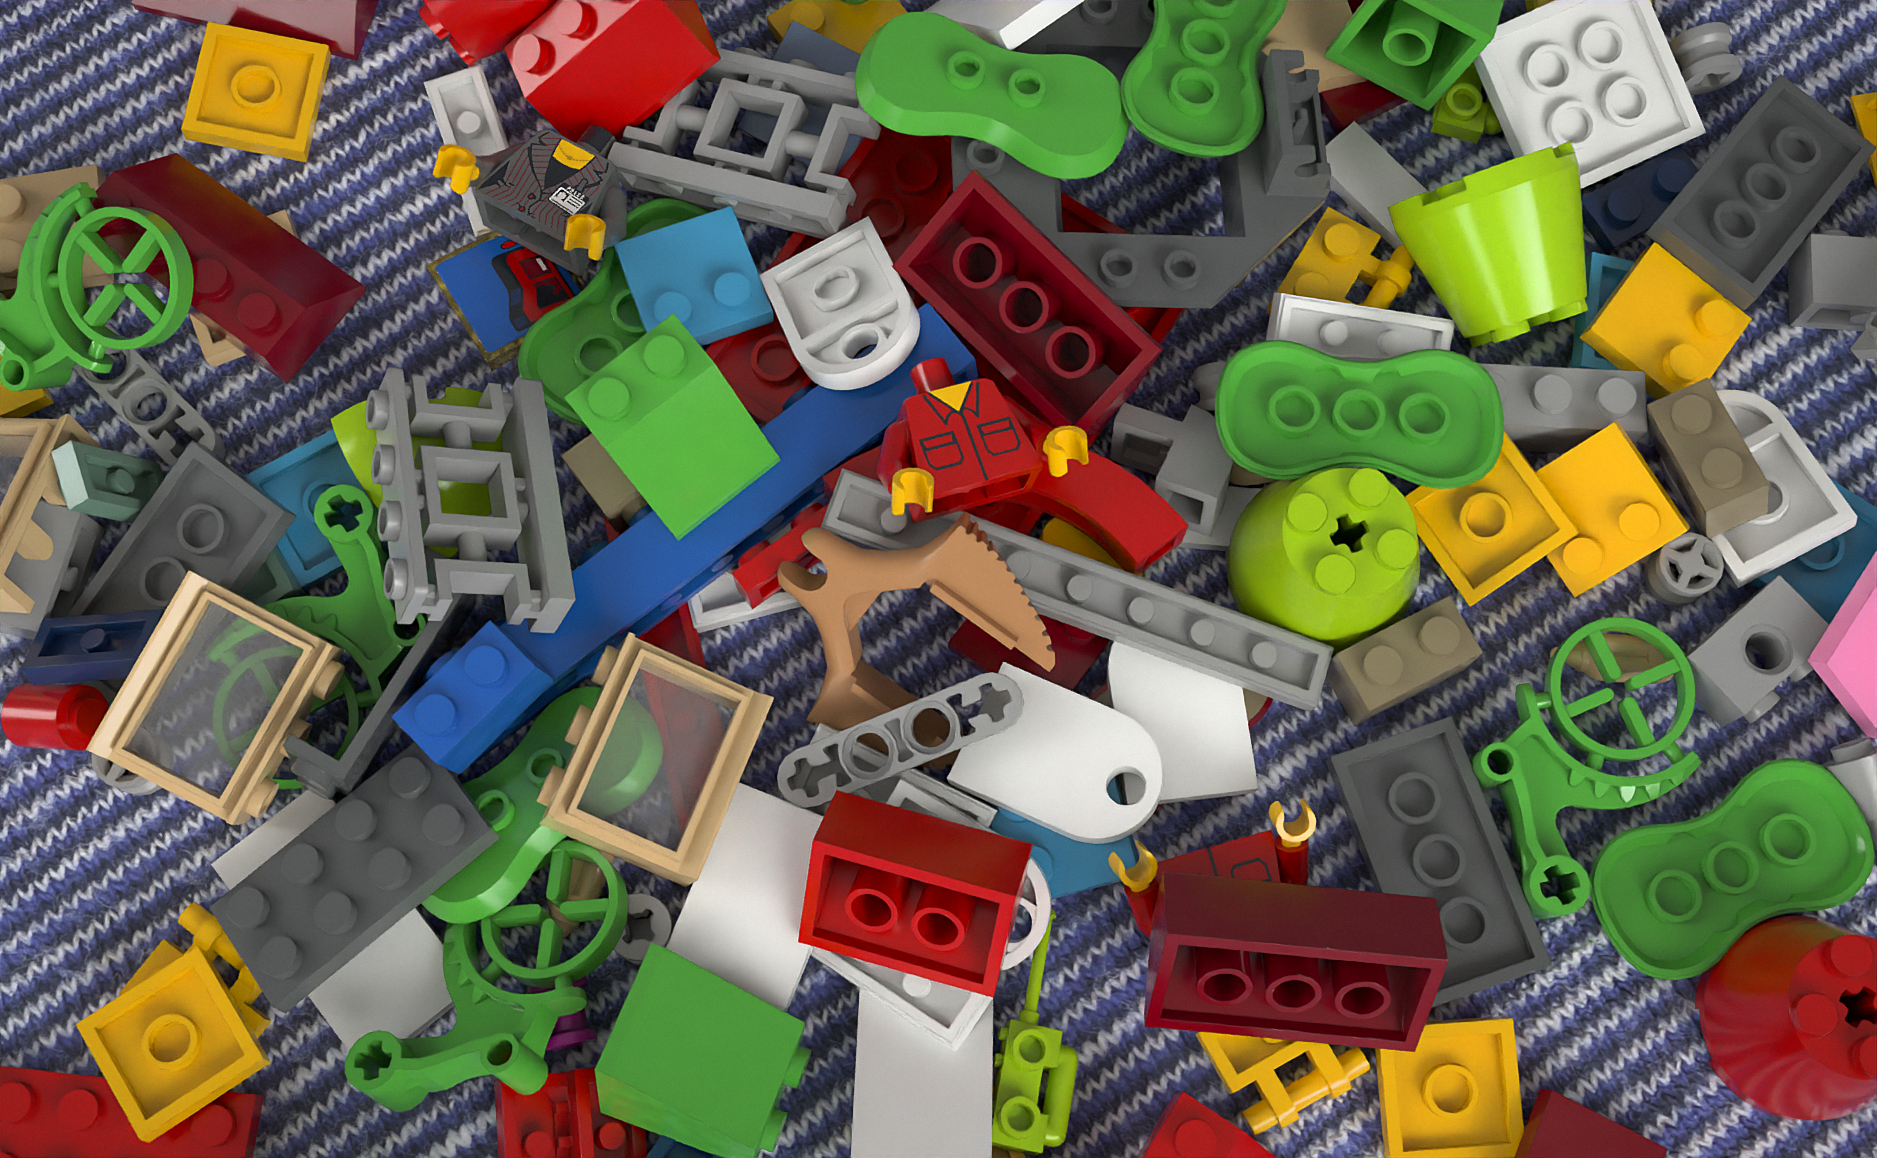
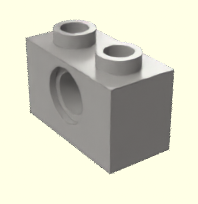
[1673,575,1829,728]

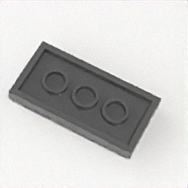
[1645,74,1877,311]
[66,441,297,726]
[1326,716,1553,1008]
[209,742,501,1013]

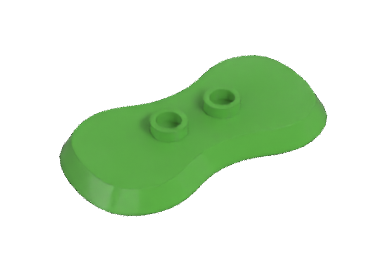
[1121,0,1288,158]
[855,12,1130,179]
[518,198,710,428]
[1215,340,1504,489]
[421,685,663,924]
[1589,758,1875,980]

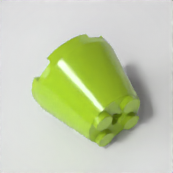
[1387,141,1588,348]
[1226,468,1420,659]

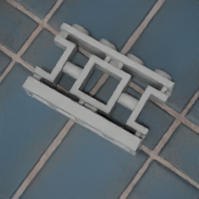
[607,47,881,239]
[366,367,576,633]

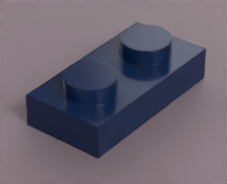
[1581,145,1698,256]
[21,609,165,685]

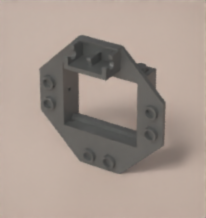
[951,0,1331,309]

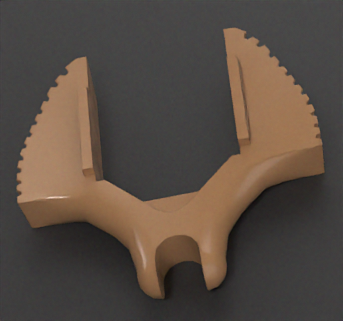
[777,511,1056,769]

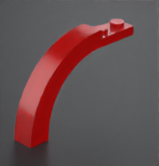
[732,445,1188,610]

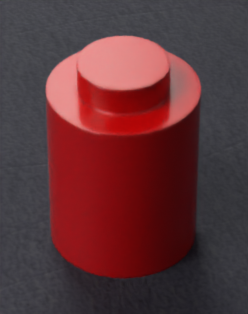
[1,683,109,751]

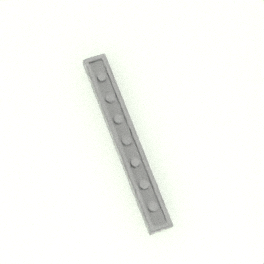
[821,468,1334,712]

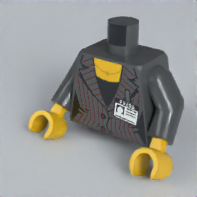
[432,125,627,276]

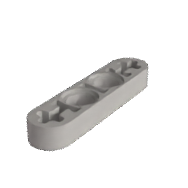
[72,306,225,467]
[777,672,1024,808]

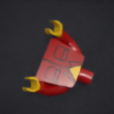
[876,358,1089,524]
[1108,798,1316,939]

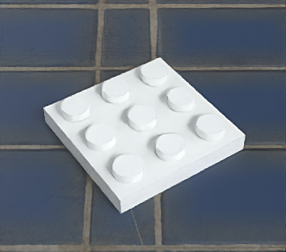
[1473,0,1706,189]

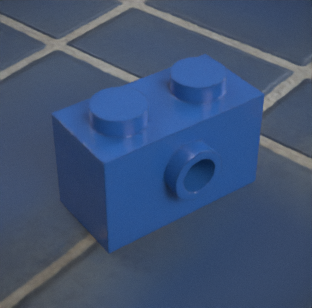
[392,620,555,774]

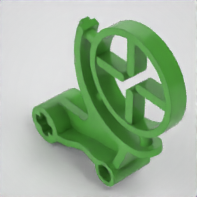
[0,182,194,392]
[205,484,429,790]
[1469,617,1702,920]
[345,840,628,1112]

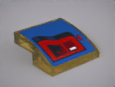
[426,232,584,371]

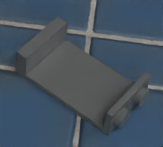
[283,546,476,800]

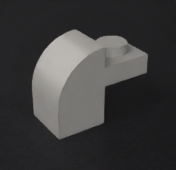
[1109,403,1233,537]

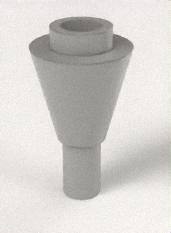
[1821,737,1877,853]

